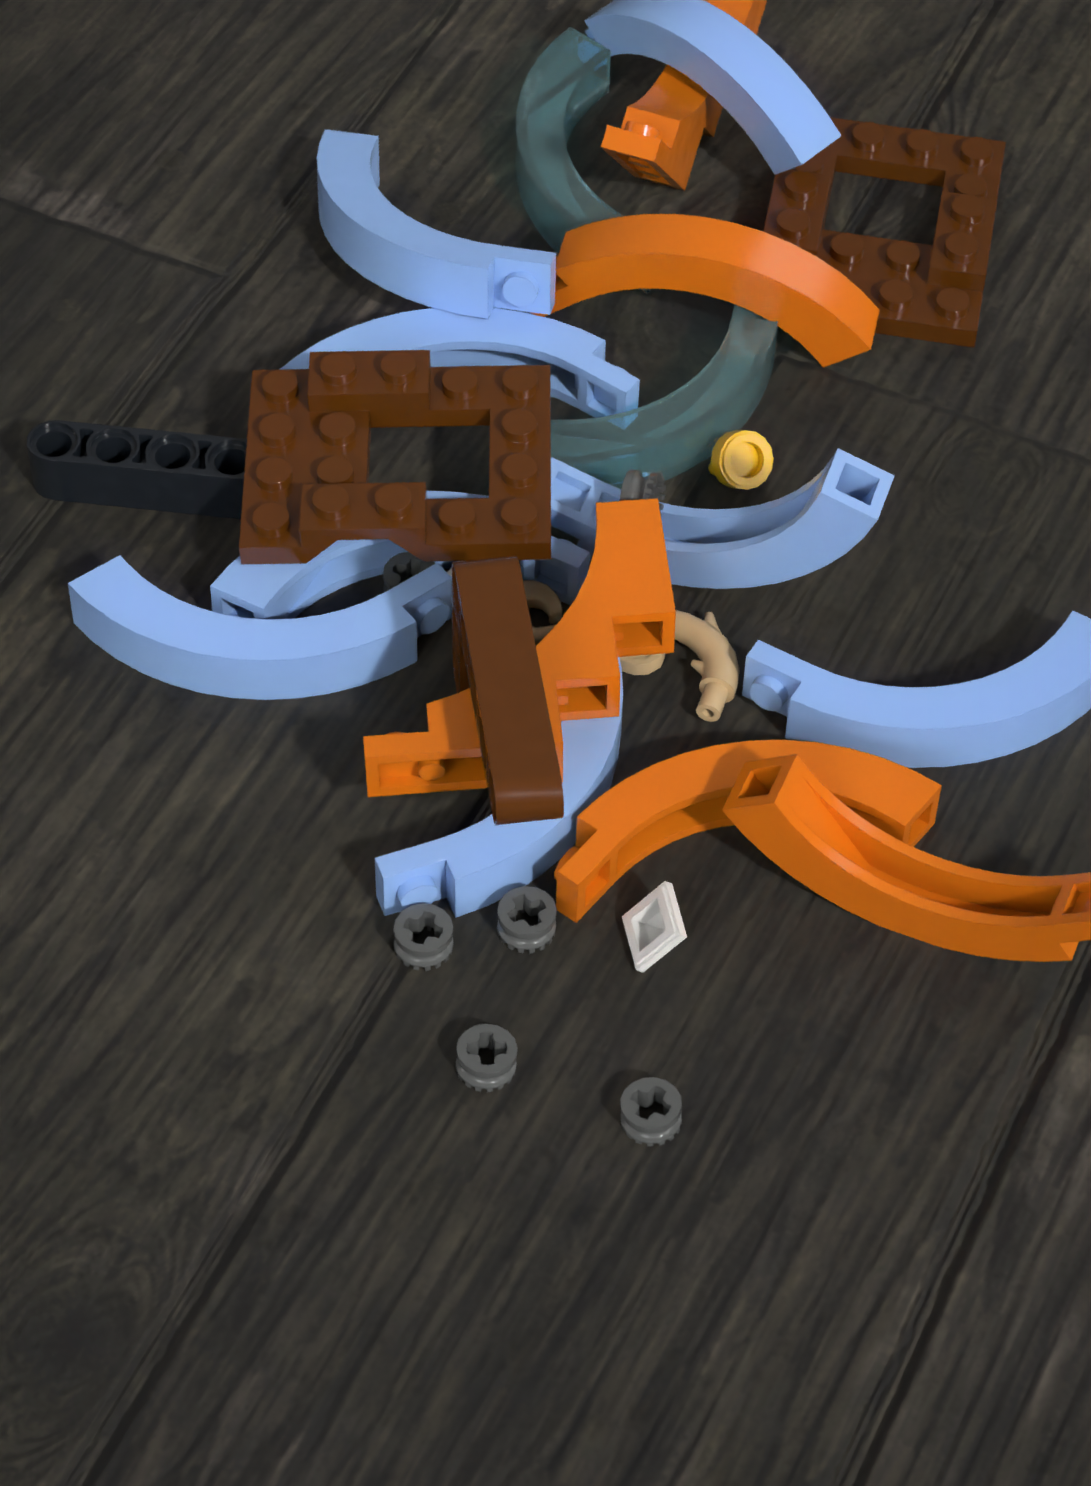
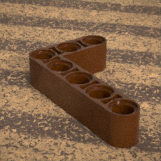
[452,556,564,826]

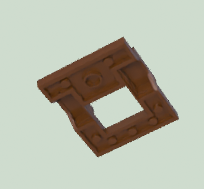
[749,117,1006,348]
[239,350,551,565]

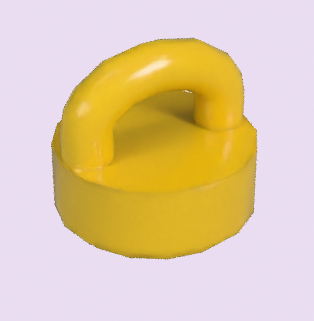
[708,430,773,490]

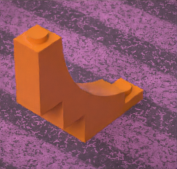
[601,0,767,191]
[363,498,676,797]

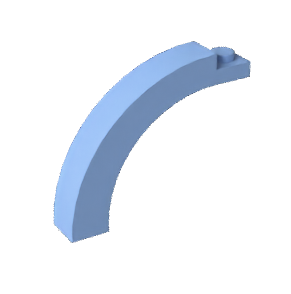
[573,0,841,175]
[317,129,556,319]
[281,308,640,434]
[551,448,895,589]
[210,491,590,620]
[68,555,452,700]
[742,610,1091,768]
[375,657,623,918]

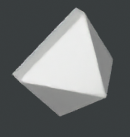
[622,881,687,972]

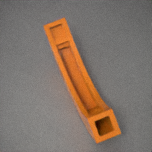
[530,214,880,368]
[554,740,942,923]
[722,754,1091,962]

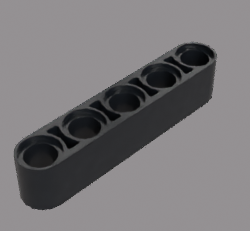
[27,420,247,519]

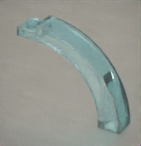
[515,27,652,293]
[551,304,778,489]

